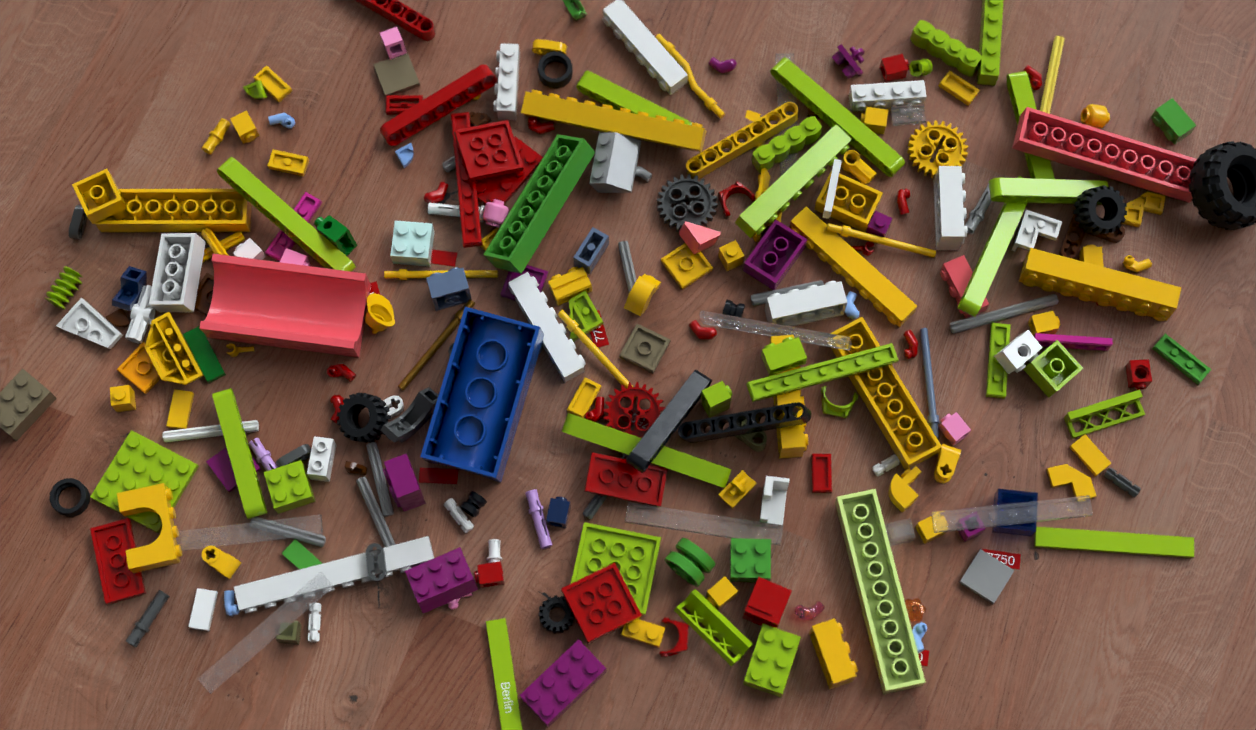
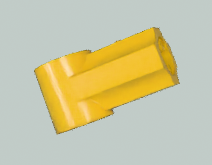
[841,150,877,185]

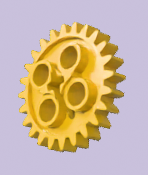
[907,120,968,178]

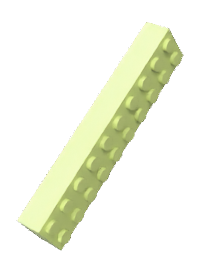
[835,489,925,694]

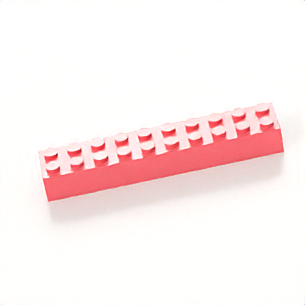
[1012,107,1197,203]

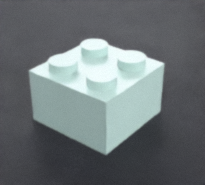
[390,221,434,267]

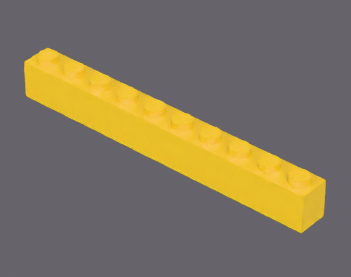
[521,89,707,152]

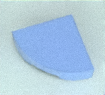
[395,143,414,168]

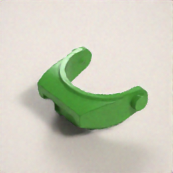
[563,0,588,21]

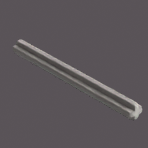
[949,294,1059,334]

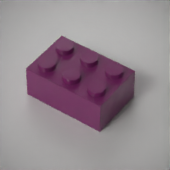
[743,219,807,290]
[382,454,426,512]
[405,547,478,614]

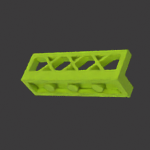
[1064,390,1145,439]
[674,589,753,667]

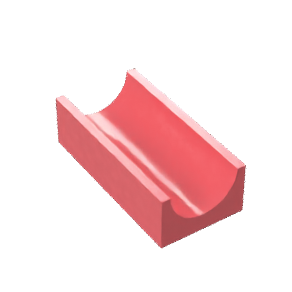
[199,254,371,358]

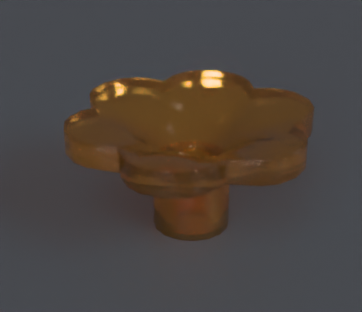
[905,598,926,622]

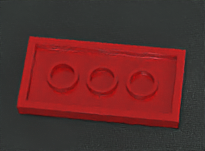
[476,136,543,205]
[584,452,668,507]
[90,518,146,605]

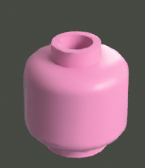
[483,199,509,228]

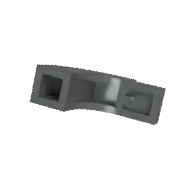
[381,387,438,443]

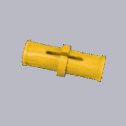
[201,118,231,155]

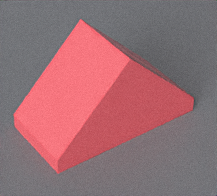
[679,221,721,254]

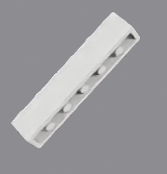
[602,0,688,95]
[508,272,586,382]

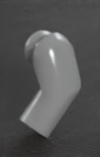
[635,166,653,182]

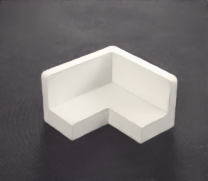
[1012,210,1062,251]
[759,476,790,526]

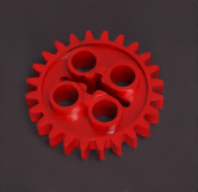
[603,382,665,438]

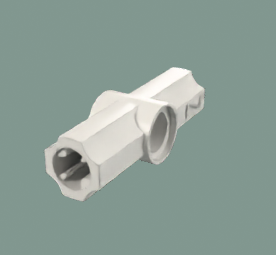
[125,285,155,344]

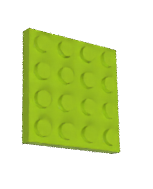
[90,430,199,534]
[571,522,661,615]

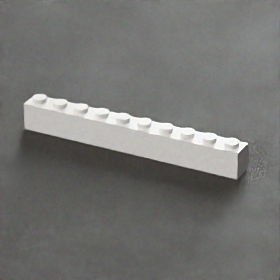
[234,536,434,614]

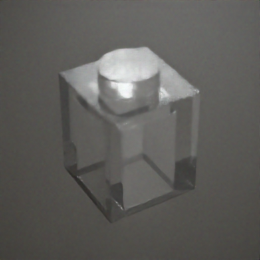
[886,518,915,546]

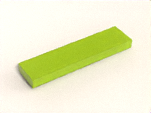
[986,322,1011,399]

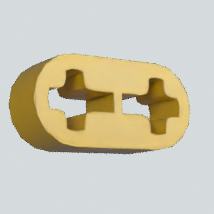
[532,39,567,55]

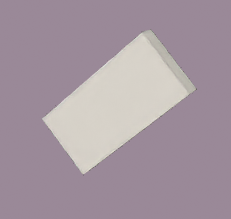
[188,588,218,631]

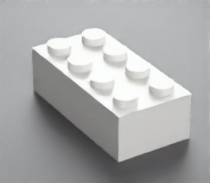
[933,166,967,250]
[149,233,206,312]
[765,281,847,331]

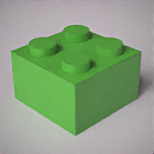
[730,538,771,583]

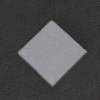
[959,549,1015,604]

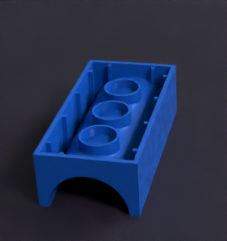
[420,307,544,482]

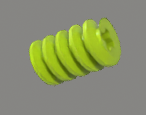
[45,266,83,310]

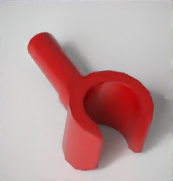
[851,242,874,256]

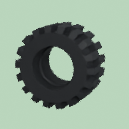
[1073,186,1127,235]
[337,393,391,443]

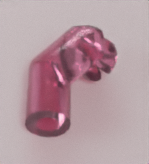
[794,601,825,620]

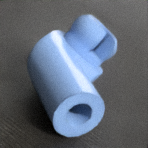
[268,113,295,128]
[845,291,860,319]
[224,590,240,616]
[912,622,927,653]

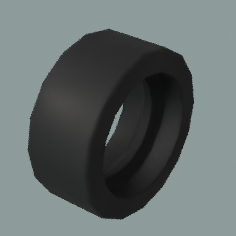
[538,52,573,89]
[49,478,90,517]

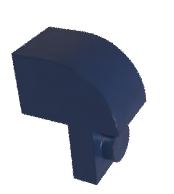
[112,266,147,311]

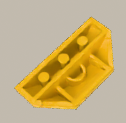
[145,312,203,385]

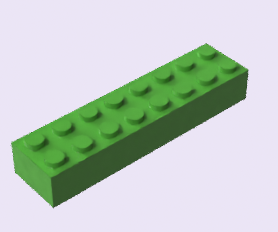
[483,134,595,274]

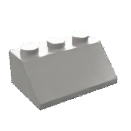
[589,132,641,193]

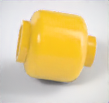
[1081,104,1110,129]

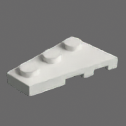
[56,298,123,349]

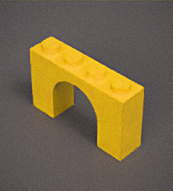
[117,483,182,573]

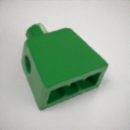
[314,216,358,256]

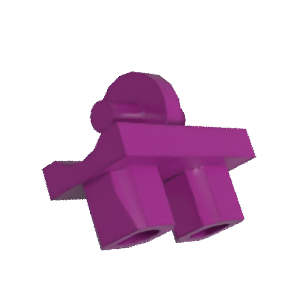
[832,44,864,79]

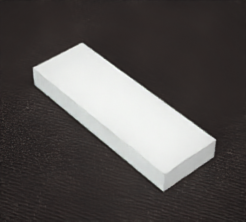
[822,159,841,219]

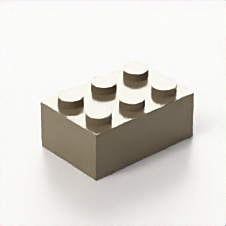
[0,369,57,441]

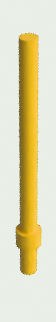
[826,223,936,258]
[384,269,498,280]
[557,310,636,399]

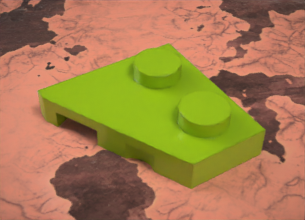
[569,291,604,341]

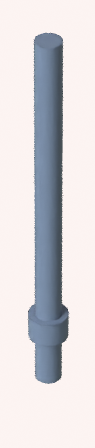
[920,328,940,439]

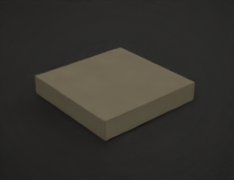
[373,52,420,97]
[619,324,671,374]

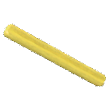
[1040,36,1064,114]

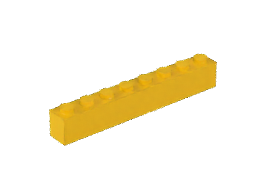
[789,206,917,327]

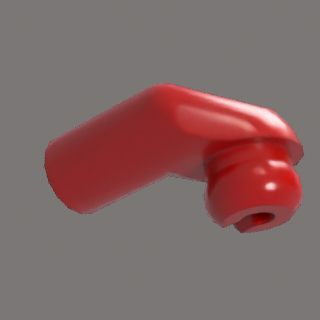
[1023,65,1042,90]
[528,117,555,134]
[897,188,911,215]
[689,320,717,340]
[903,330,918,359]
[330,395,344,424]
[585,397,604,422]

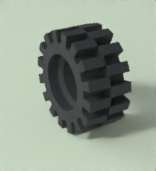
[539,595,575,634]

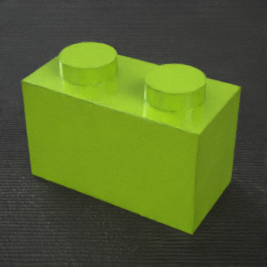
[761,337,807,376]
[700,381,733,418]

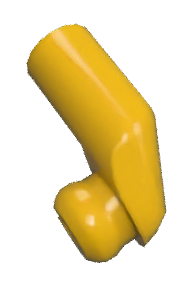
[1123,255,1152,273]

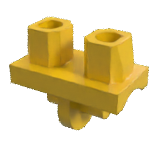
[718,470,757,509]

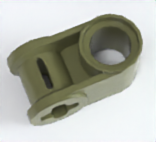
[735,419,767,452]

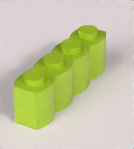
[910,20,982,77]
[752,116,822,173]

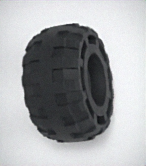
[1189,141,1256,230]

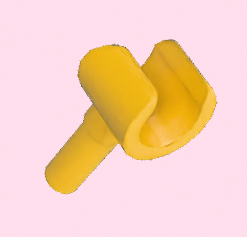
[226,343,254,357]

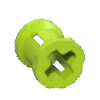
[909,59,933,76]

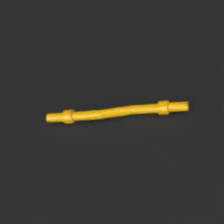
[655,34,725,119]

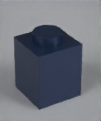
[546,497,571,528]

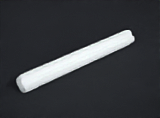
[162,420,259,442]

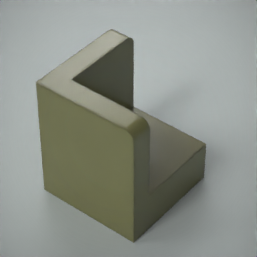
[276,621,302,645]

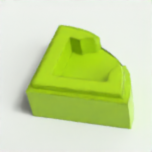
[243,80,267,99]

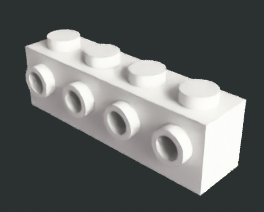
[494,44,520,120]
[849,80,926,111]

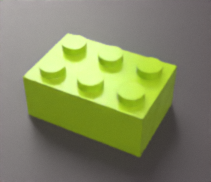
[743,624,801,697]

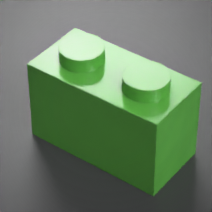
[1151,98,1196,145]

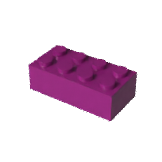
[519,639,607,728]

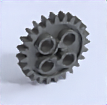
[657,174,718,232]

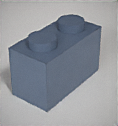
[573,227,609,274]

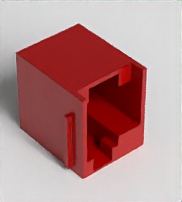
[742,577,792,628]

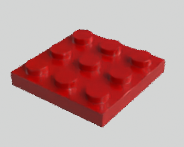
[454,120,524,182]
[561,563,642,643]

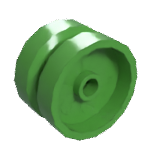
[664,538,716,587]

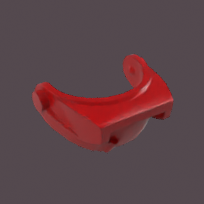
[718,181,755,217]
[660,617,689,657]

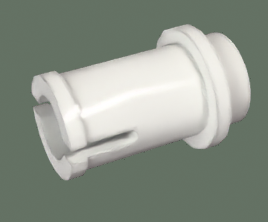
[487,539,502,563]

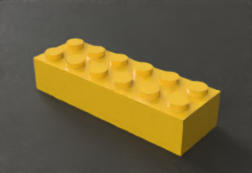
[769,335,808,459]

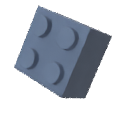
[426,267,472,311]

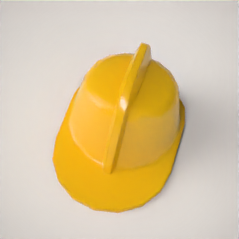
[365,293,395,334]

